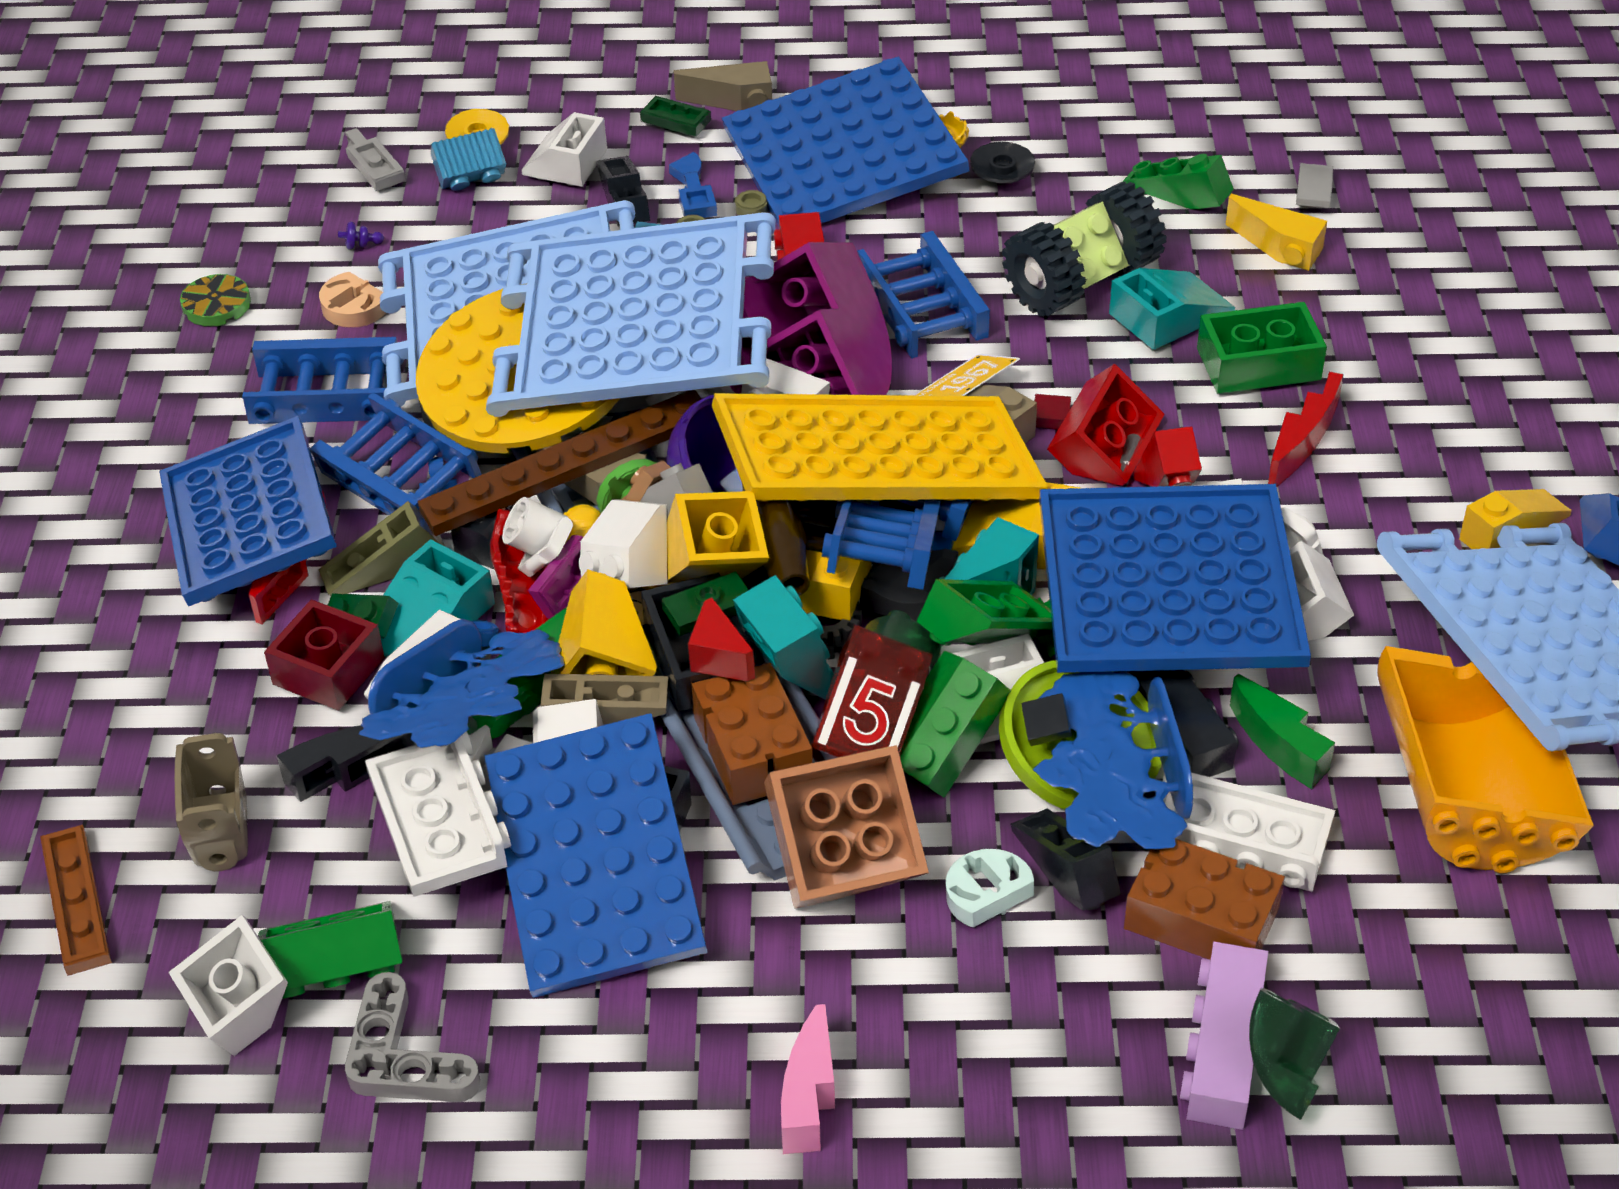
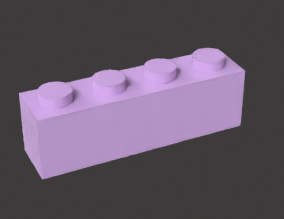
[1180,942,1268,1130]

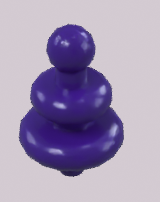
[338,221,384,250]

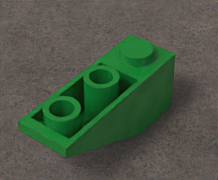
[1123,154,1234,209]

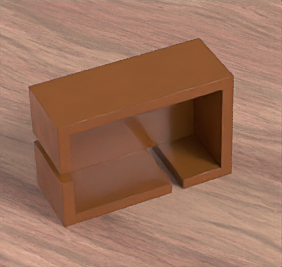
[692,663,813,805]
[1124,838,1285,960]

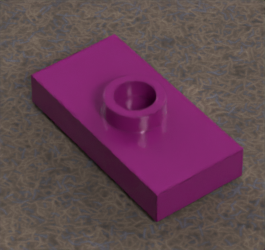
[528,535,583,619]

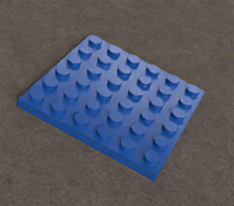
[722,56,970,226]
[1039,484,1311,673]

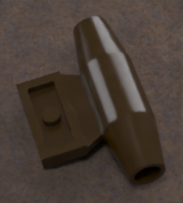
[741,484,810,596]

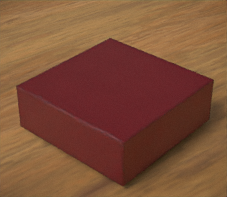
[1034,394,1071,429]

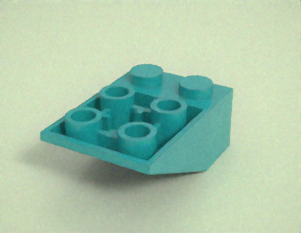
[1109,268,1236,350]
[935,517,1039,647]
[381,539,495,658]
[733,575,836,700]

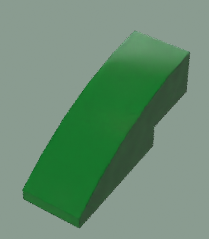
[1230,673,1335,790]

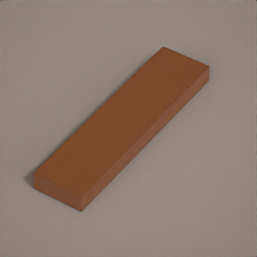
[40,825,112,976]

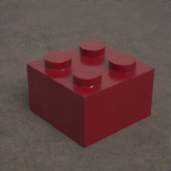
[264,599,385,711]

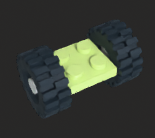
[1002,181,1167,317]

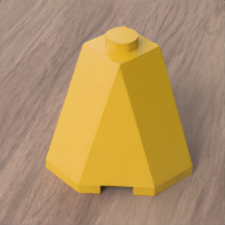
[551,569,657,676]

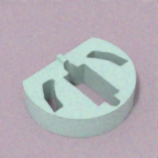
[946,849,1034,927]

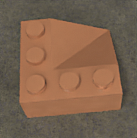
[764,745,929,909]

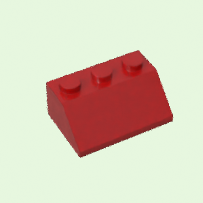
[1047,364,1165,486]

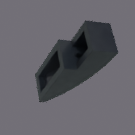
[596,156,650,226]
[276,725,415,802]

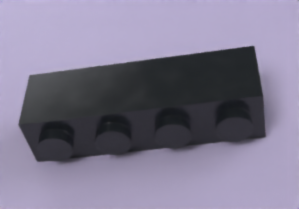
[1113,670,1238,777]

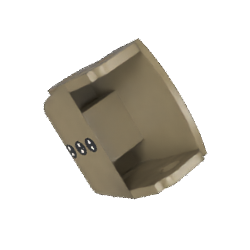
[175,733,248,871]

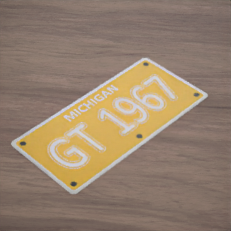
[915,354,1020,396]

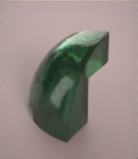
[1249,988,1340,1120]

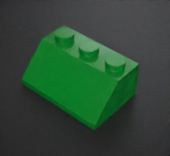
[916,579,1053,646]
[890,650,1011,798]
[258,901,402,998]

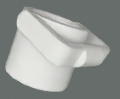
[502,497,573,577]

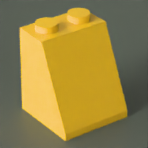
[667,491,769,582]

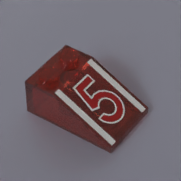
[811,625,932,758]

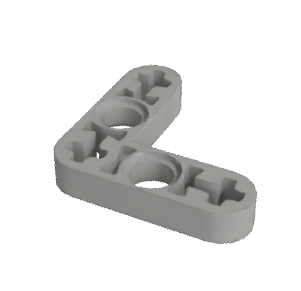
[345,972,480,1102]

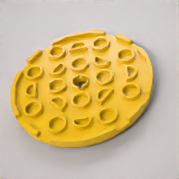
[416,283,620,453]

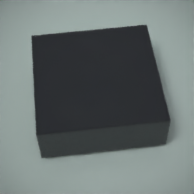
[1021,693,1072,746]

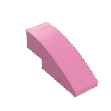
[781,1004,835,1154]

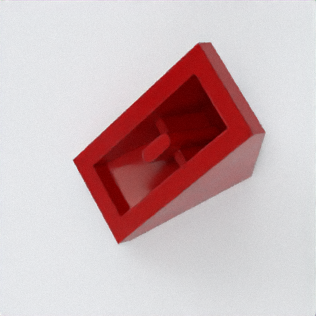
[688,597,755,681]

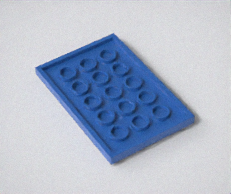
[159,416,337,607]
[485,713,708,998]

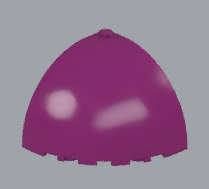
[730,242,892,395]

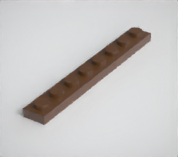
[417,390,702,536]

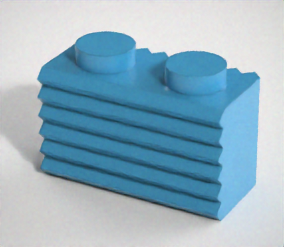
[430,128,506,191]

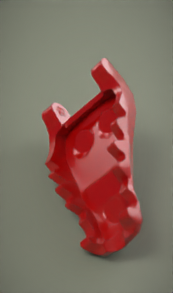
[490,509,550,633]

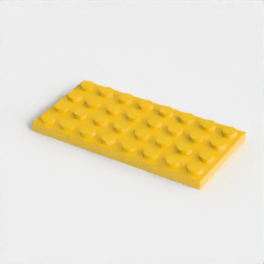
[712,393,1048,502]

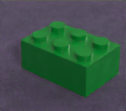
[1197,302,1327,394]

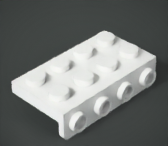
[365,731,511,897]
[1163,773,1335,892]

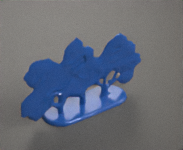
[359,619,564,748]
[1032,671,1193,849]

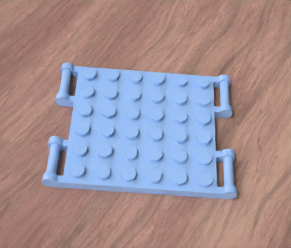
[378,200,635,407]
[486,213,776,417]
[1377,523,1619,751]

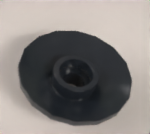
[970,142,1035,183]

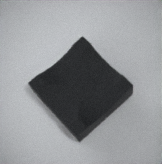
[860,548,958,623]

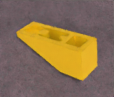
[1226,194,1327,271]
[1459,489,1572,549]

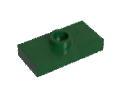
[640,96,711,137]
[662,571,748,636]

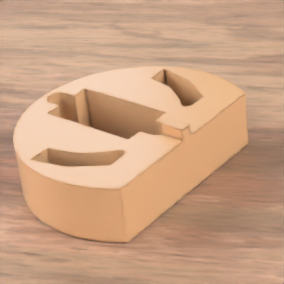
[319,272,386,327]

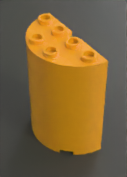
[1377,646,1594,873]

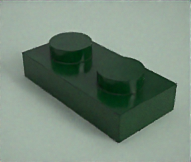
[327,593,399,639]

